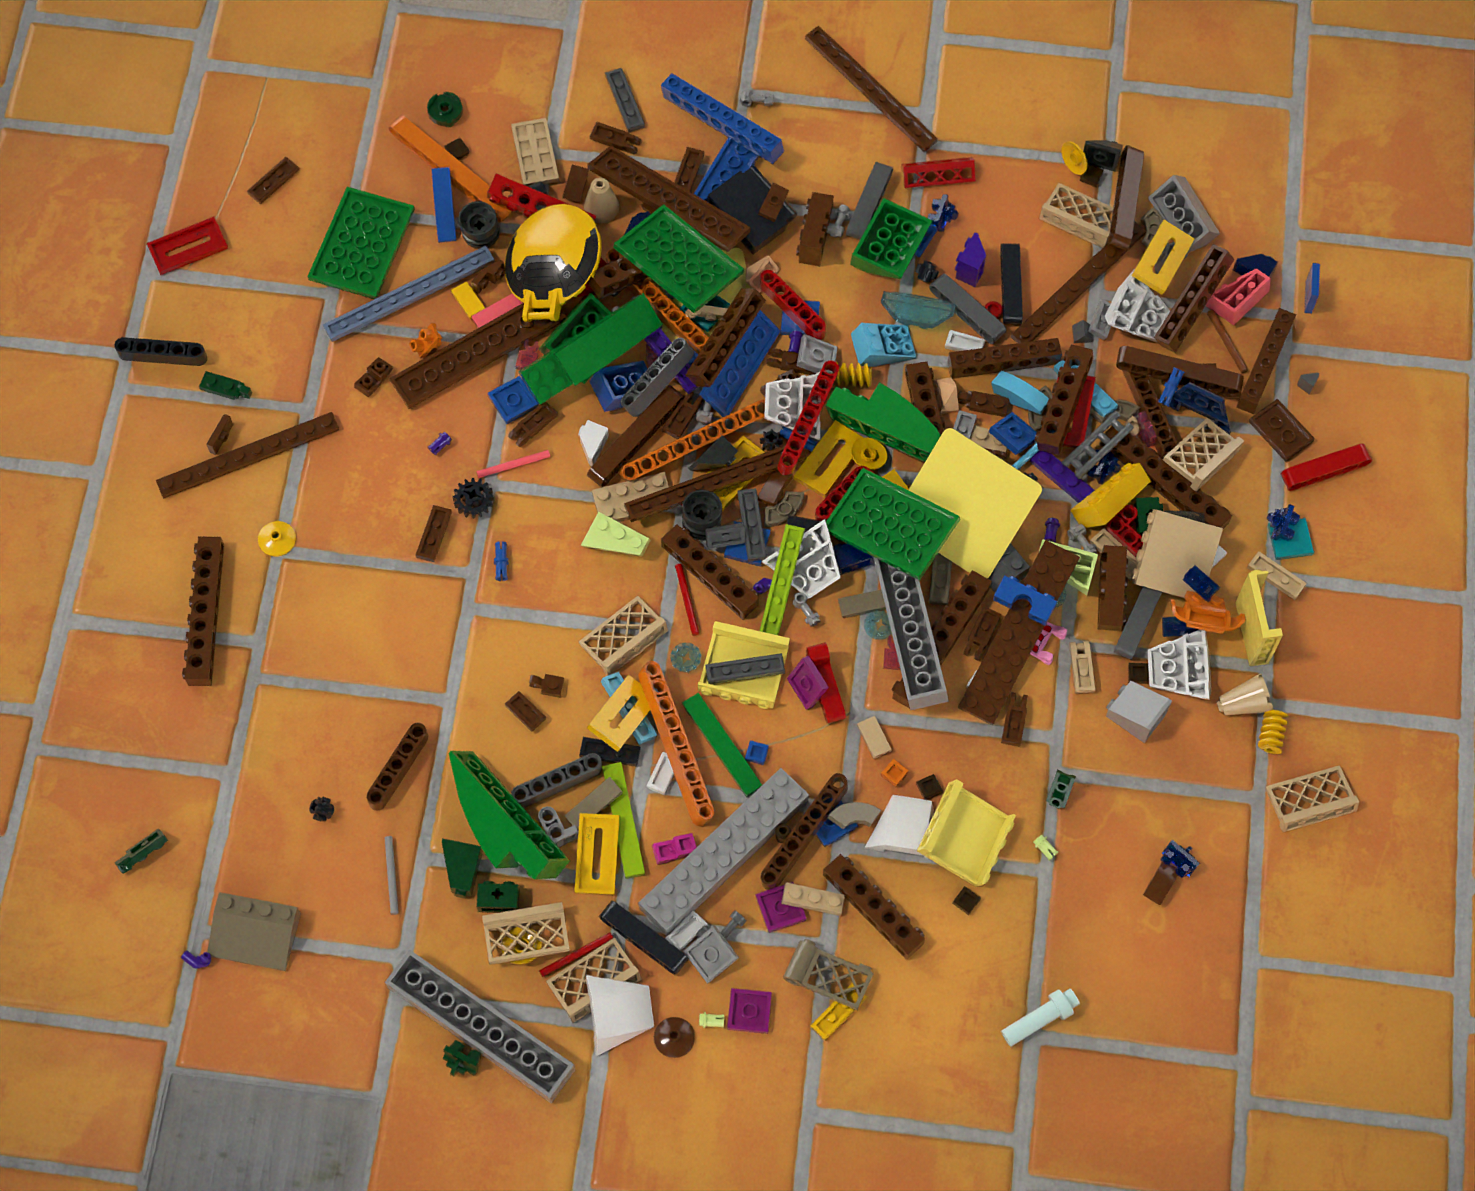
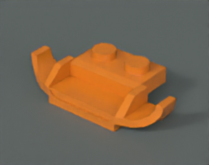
[1170,590,1246,634]

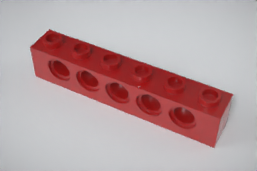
[487,173,597,221]

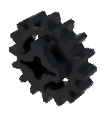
[452,478,494,519]

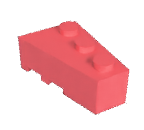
[1206,269,1271,325]

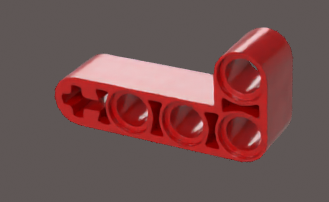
[815,466,872,521]
[1106,505,1143,557]
[806,642,846,724]

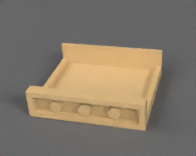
[1131,509,1223,598]

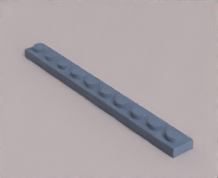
[323,246,495,342]

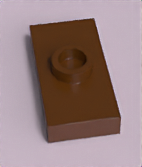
[758,183,789,222]
[207,414,233,455]
[505,691,546,732]

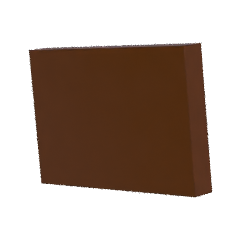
[1248,399,1315,462]

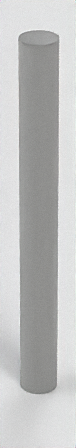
[385,836,399,915]

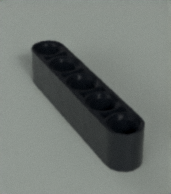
[1000,243,1023,324]
[114,337,207,366]
[599,900,689,975]

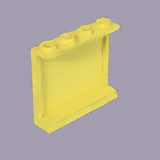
[1235,569,1283,666]
[698,621,790,709]
[917,780,1016,887]

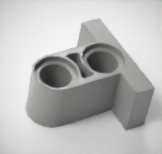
[538,806,578,848]

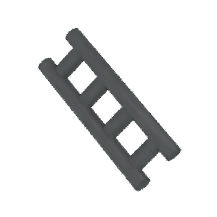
[1061,411,1134,480]

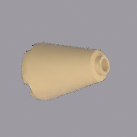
[584,178,620,224]
[1217,674,1273,715]

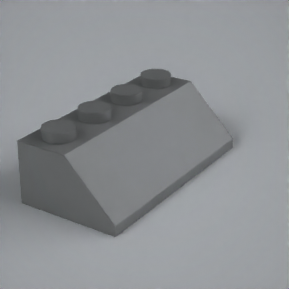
[1148,175,1220,253]

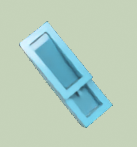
[991,371,1049,414]

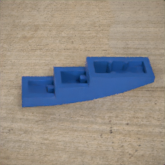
[432,167,456,243]

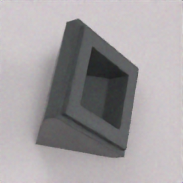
[1072,320,1092,343]
[1297,372,1319,395]

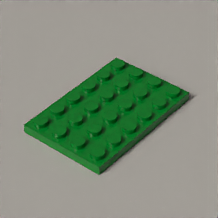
[307,187,415,299]
[613,204,744,313]
[826,468,960,580]

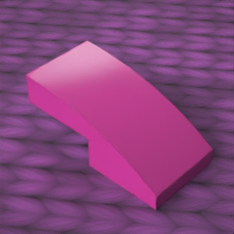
[652,833,697,865]

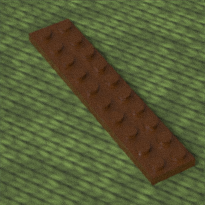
[588,146,751,252]
[389,303,567,409]
[958,540,1080,726]

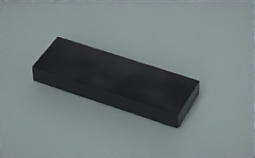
[579,737,641,767]

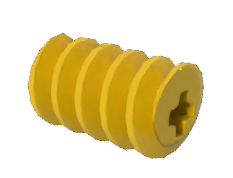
[835,362,872,387]
[1257,710,1289,754]

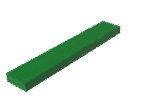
[682,693,762,798]

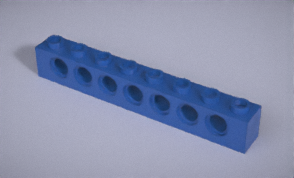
[661,73,784,164]

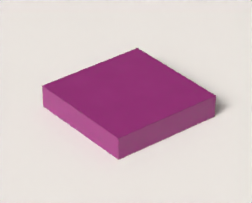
[787,656,829,710]
[755,882,806,933]
[727,988,772,1034]

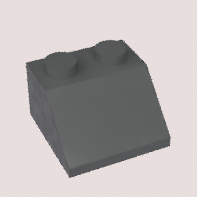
[988,543,1030,592]

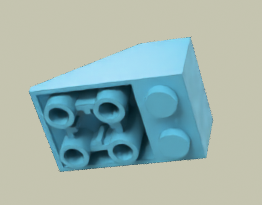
[851,323,916,367]

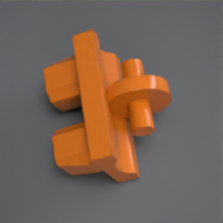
[409,323,442,358]

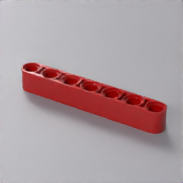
[777,360,839,475]

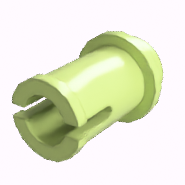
[1033,835,1058,860]
[699,1012,724,1028]

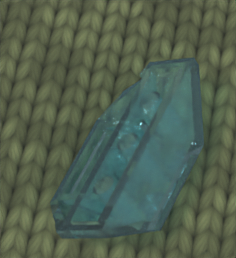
[881,291,956,329]

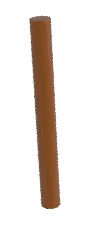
[1207,309,1248,373]

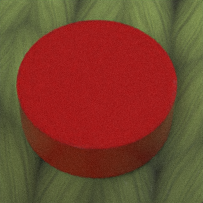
[984,301,1003,319]

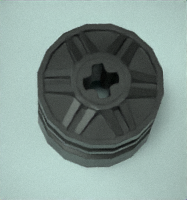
[458,201,500,249]
[682,490,722,540]

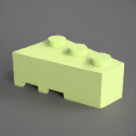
[581,512,651,557]
[1039,539,1098,595]

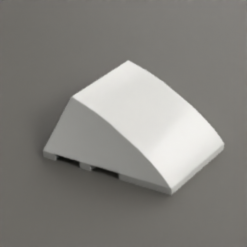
[1105,269,1170,342]
[764,372,822,440]
[762,519,841,599]
[1148,629,1212,700]
[864,795,934,859]
[586,975,654,1056]

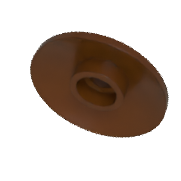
[654,1017,695,1058]

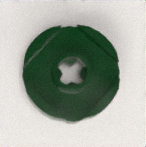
[427,92,463,127]

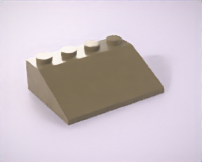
[207,892,301,971]

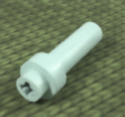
[1001,989,1080,1047]

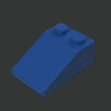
[589,360,648,412]

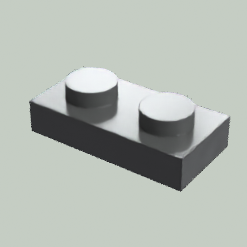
[706,523,745,549]

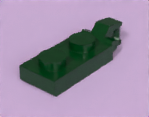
[199,371,252,400]
[115,829,168,874]

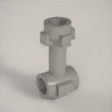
[740,89,774,107]
[827,205,850,238]
[696,401,714,424]
[1067,524,1097,554]
[793,592,820,627]

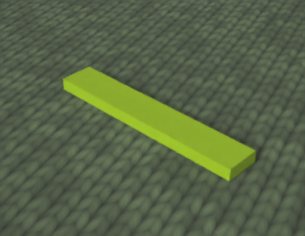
[760,524,805,636]
[602,762,645,879]

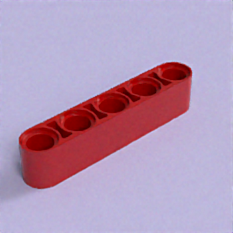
[760,270,826,340]
[1280,443,1372,491]

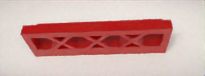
[901,157,976,188]

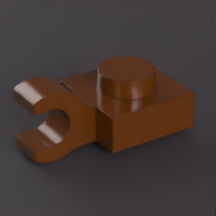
[529,674,564,698]

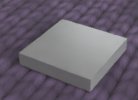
[796,334,838,374]
[683,926,739,983]

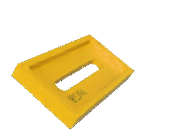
[1131,219,1194,295]
[794,420,864,498]
[706,435,765,512]
[587,675,651,752]
[574,813,620,895]

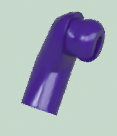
[753,578,772,594]
[181,950,212,969]

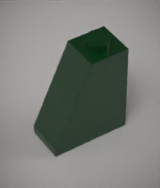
[442,838,483,898]

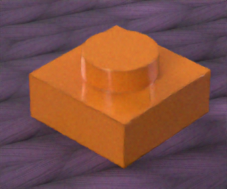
[881,759,909,787]

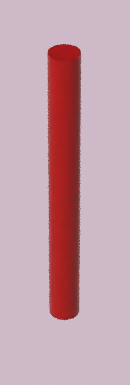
[675,564,699,636]
[539,932,613,978]

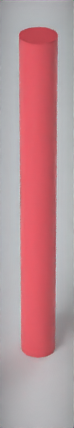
[476,450,550,478]

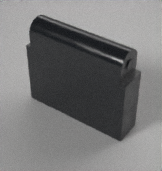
[706,166,798,254]

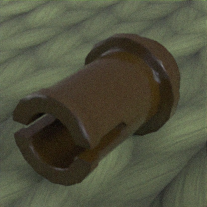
[775,824,791,843]

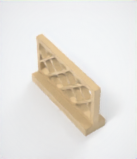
[1039,183,1113,248]
[1163,418,1244,491]
[579,596,668,676]
[1265,765,1359,832]
[482,902,570,965]
[546,938,642,1023]

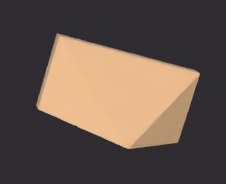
[746,256,779,293]
[933,377,959,414]

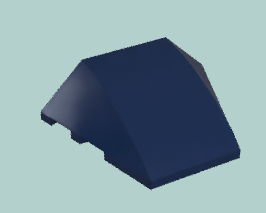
[1162,382,1231,435]

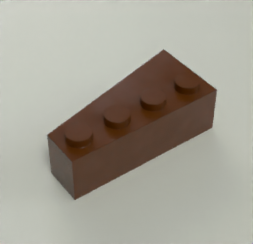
[796,192,834,267]
[1097,545,1128,631]

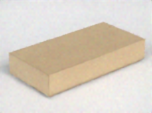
[857,716,892,759]

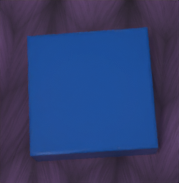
[745,741,769,765]

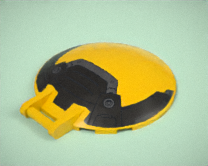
[505,204,602,322]

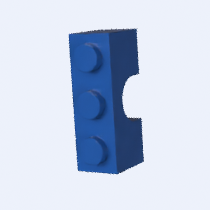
[993,575,1057,626]

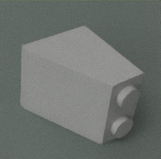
[1106,681,1172,743]

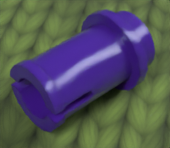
[788,331,803,353]
[427,432,452,455]
[1044,518,1060,543]

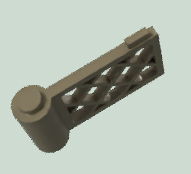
[783,939,874,1010]

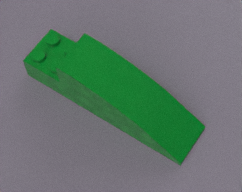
[518,293,663,404]
[825,382,941,462]
[449,751,570,879]

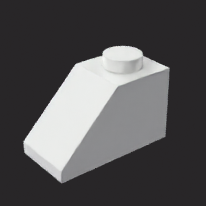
[578,420,609,466]

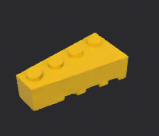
[1070,463,1151,528]

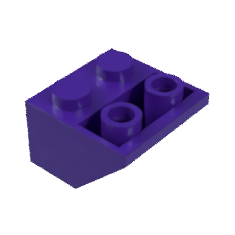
[955,232,986,287]

